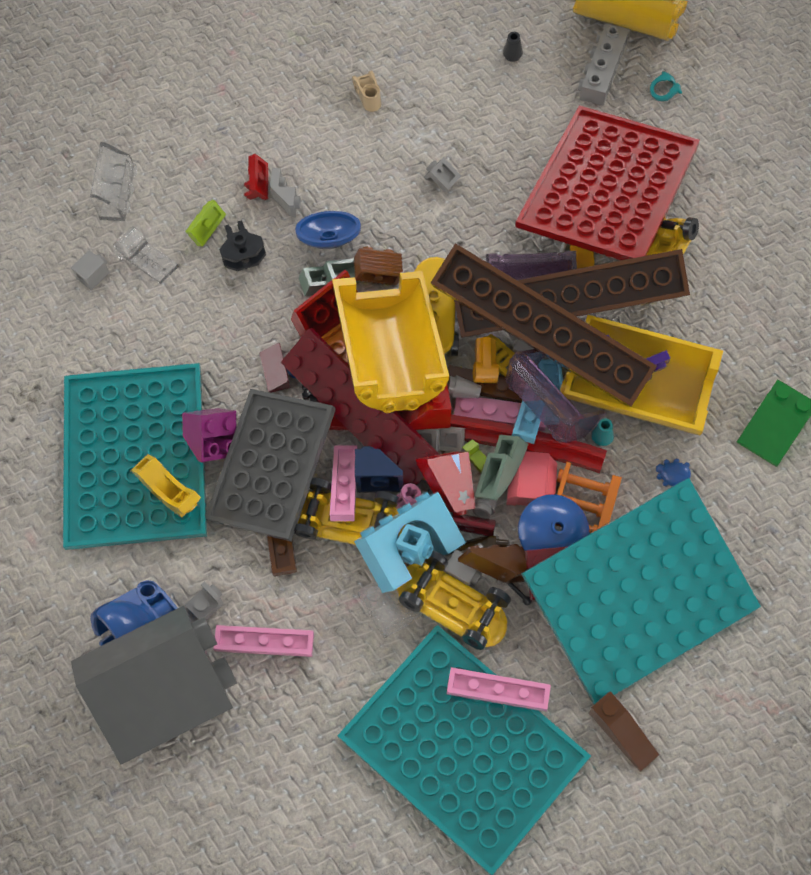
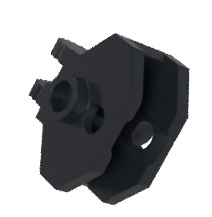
[219,220,266,271]

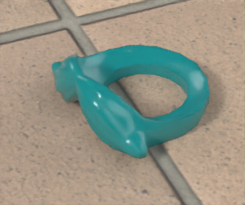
[650,71,682,102]

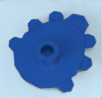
[656,458,691,486]

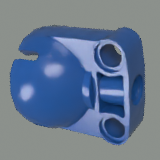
[90,580,178,646]

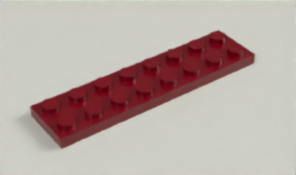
[281,328,439,486]

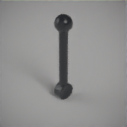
[506,583,532,605]

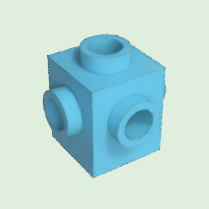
[395,524,433,566]

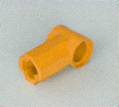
[473,337,499,383]

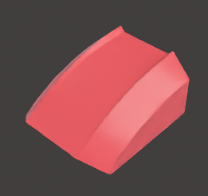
[506,451,557,506]

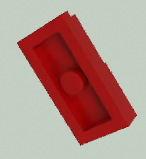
[244,154,268,200]

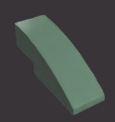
[299,259,363,296]
[474,435,528,501]

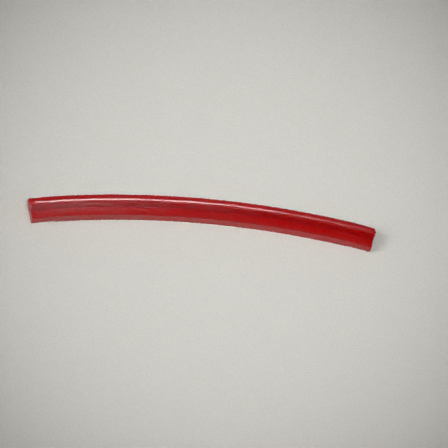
[329,411,607,474]

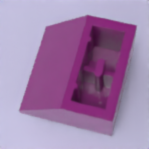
[182,408,237,462]

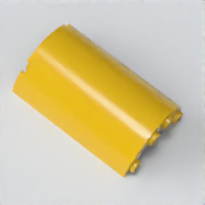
[332,271,449,413]
[559,315,723,436]

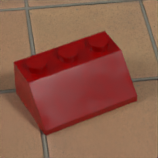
[291,270,358,337]
[401,385,451,430]

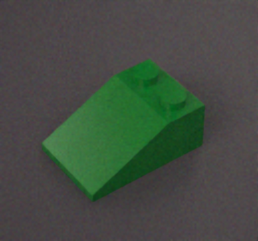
[737,380,811,467]

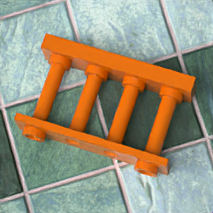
[555,462,622,534]

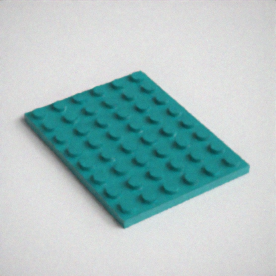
[63,363,207,550]
[521,478,761,704]
[337,625,591,875]

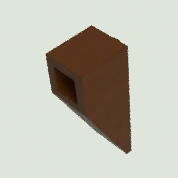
[458,544,527,583]

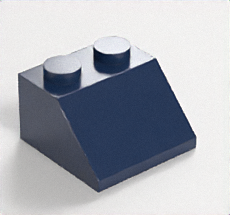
[355,446,404,493]

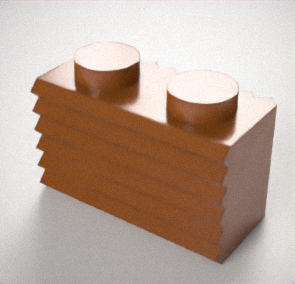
[354,246,403,286]

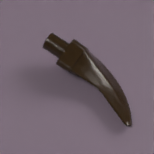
[447,536,510,555]

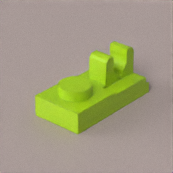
[185,200,226,247]

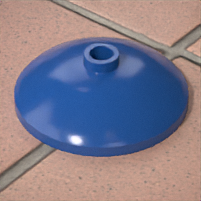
[295,211,361,249]
[518,494,590,551]

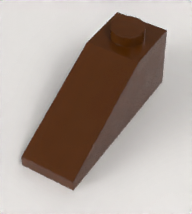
[588,691,659,772]

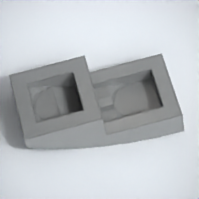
[416,427,465,452]

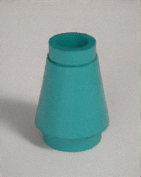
[591,418,614,446]

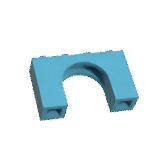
[354,492,466,593]

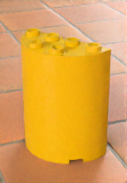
[573,0,688,41]

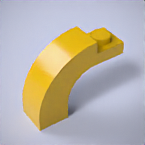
[131,454,201,517]

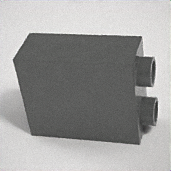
[71,606,237,765]

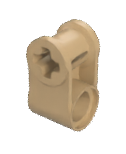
[352,70,381,112]

